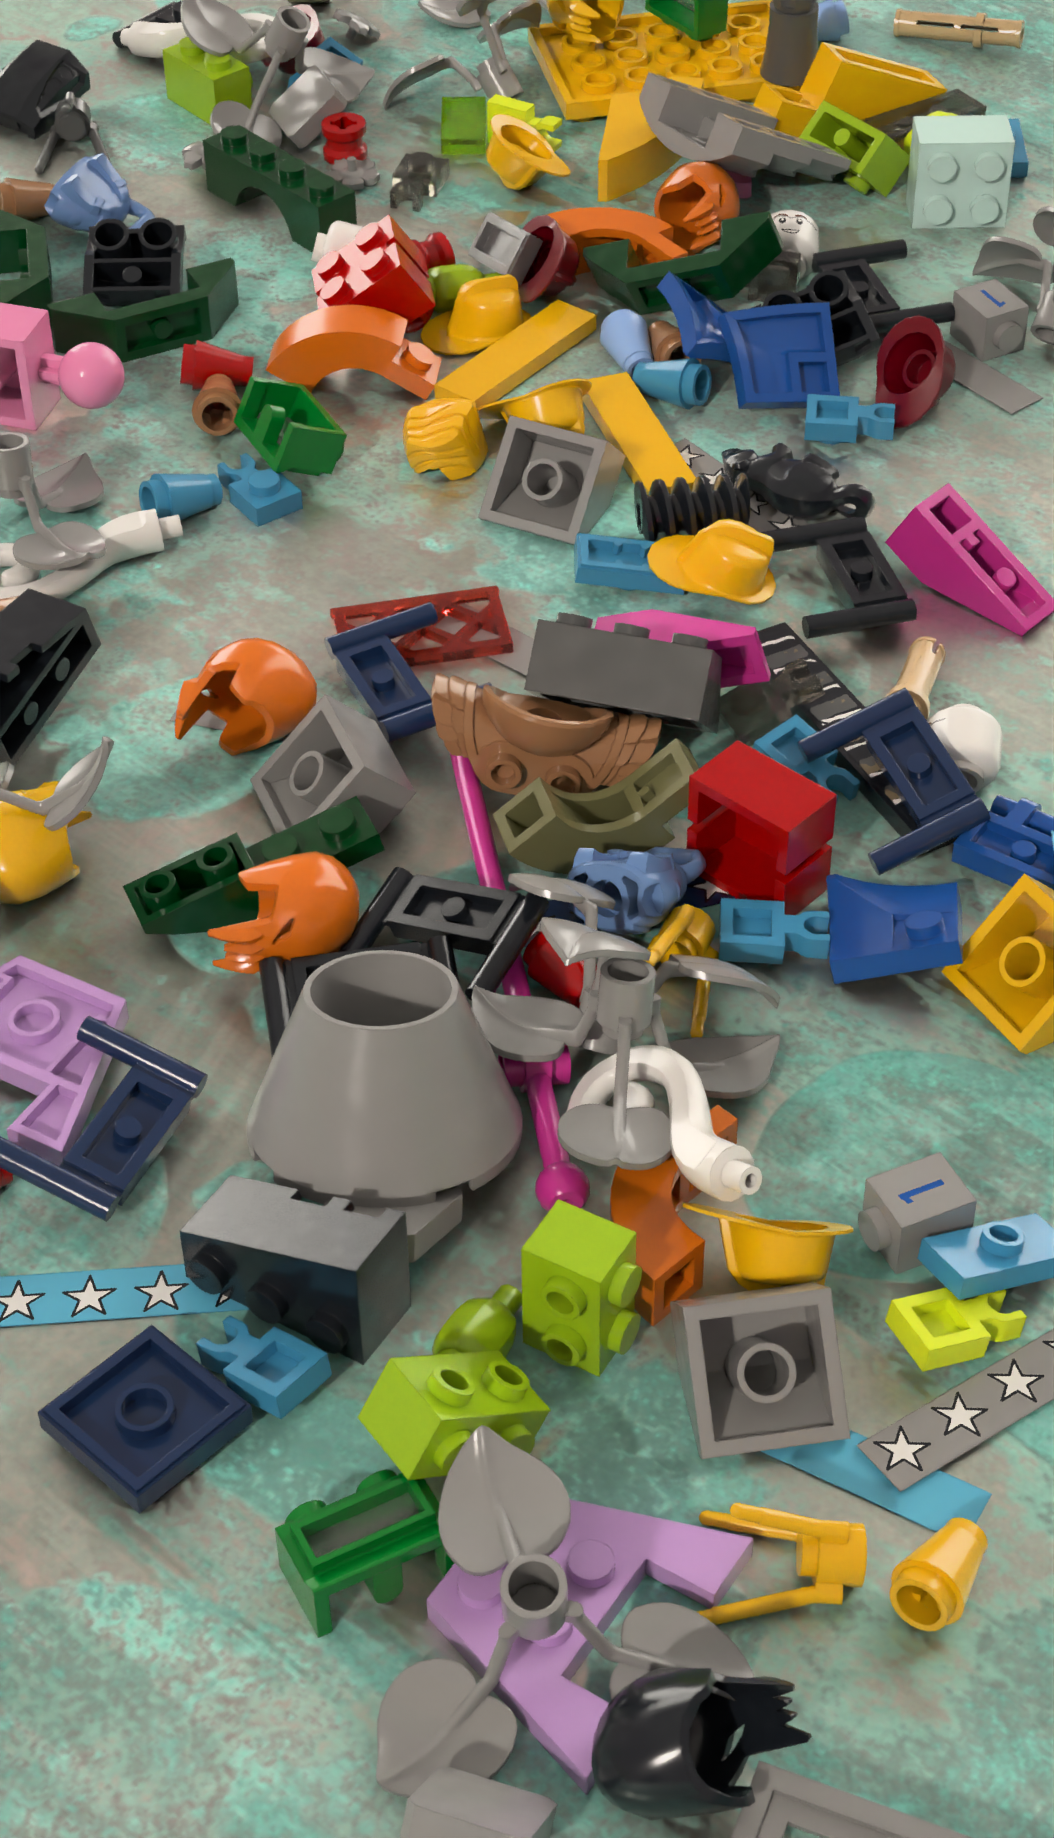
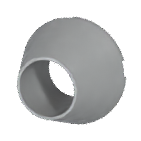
[247,950,523,1208]

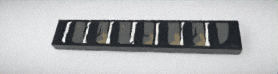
[757,622,961,856]

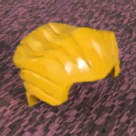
[403,398,488,480]

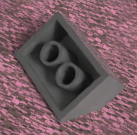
[524,612,722,734]

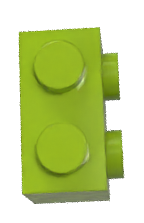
[162,37,253,124]
[799,100,910,198]
[521,1199,642,1377]
[357,1350,551,1480]

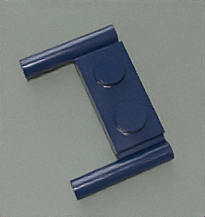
[325,602,492,743]
[797,688,990,875]
[0,1016,208,1222]

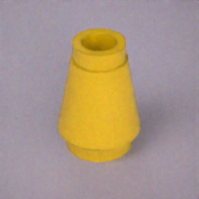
[889,1517,988,1631]

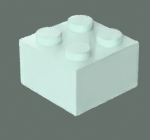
[906,115,1015,229]

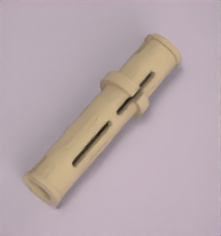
[893,8,1025,48]
[884,636,946,719]

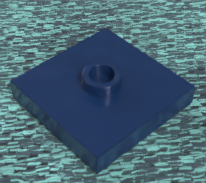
[38,1324,253,1514]

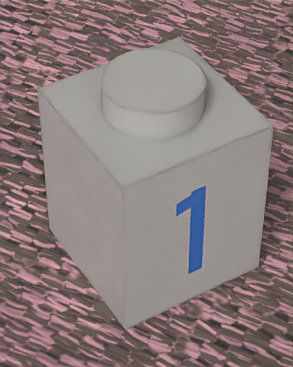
[949,279,1029,362]
[858,1152,977,1275]

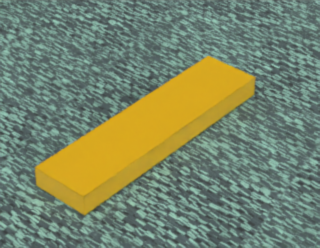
[434,299,597,408]
[582,372,696,495]

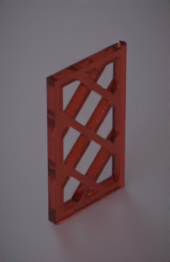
[330,586,514,667]

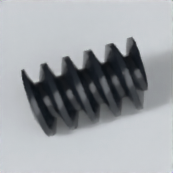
[634,472,751,542]

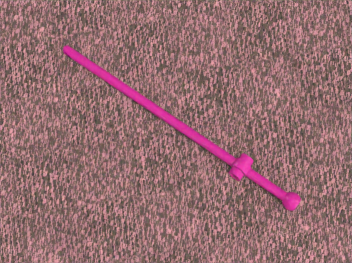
[449,752,590,1212]

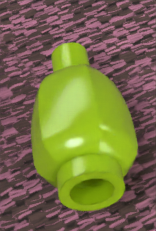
[428,264,501,313]
[432,1284,522,1358]

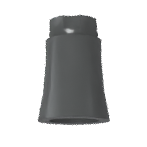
[760,0,819,86]

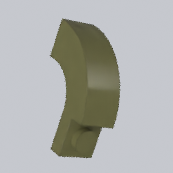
[492,738,699,874]

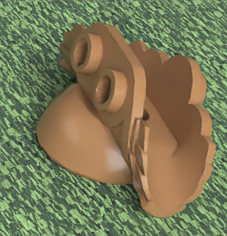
[431,673,662,795]

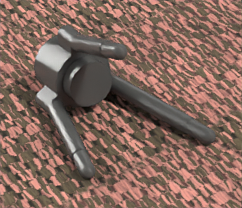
[35,92,111,174]

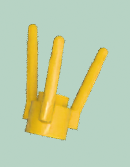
[644,904,719,1038]
[697,1503,867,1625]

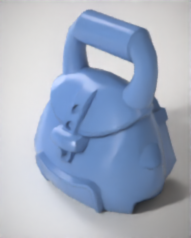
[44,153,155,232]
[567,847,707,935]

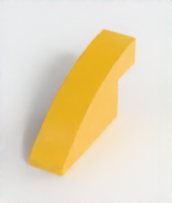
[753,42,947,138]
[598,76,705,202]

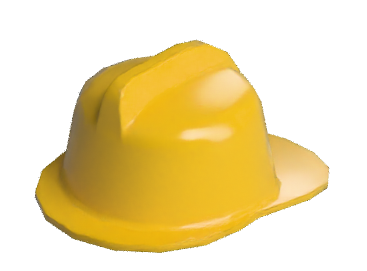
[486,114,571,190]
[420,274,531,355]
[477,378,592,434]
[647,519,776,605]
[682,1202,853,1291]

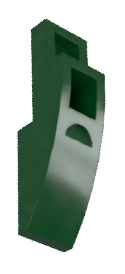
[123,796,385,935]

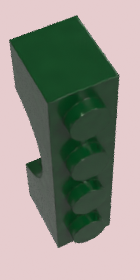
[203,125,357,253]

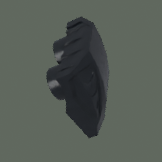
[0,39,91,140]
[83,218,187,306]
[752,269,881,367]

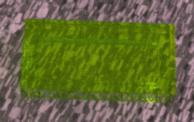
[441,96,486,155]

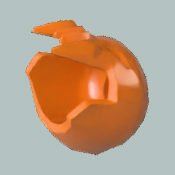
[654,161,740,256]
[175,638,317,756]
[207,851,359,974]

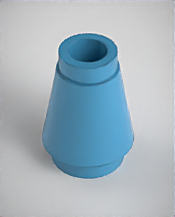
[632,358,712,410]
[139,473,223,521]

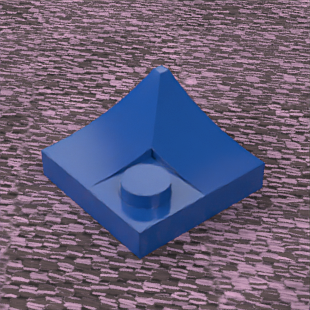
[657,271,731,363]
[718,302,840,409]
[826,874,963,984]

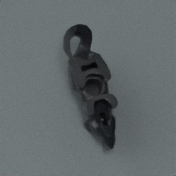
[721,443,876,520]

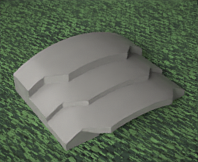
[639,72,851,181]

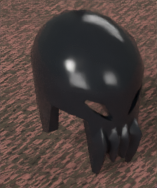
[591,1667,812,1820]

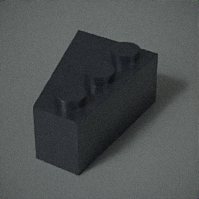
[0,588,101,767]
[179,1175,411,1365]

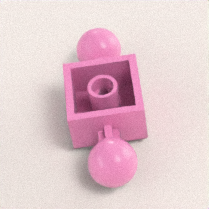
[0,303,125,430]

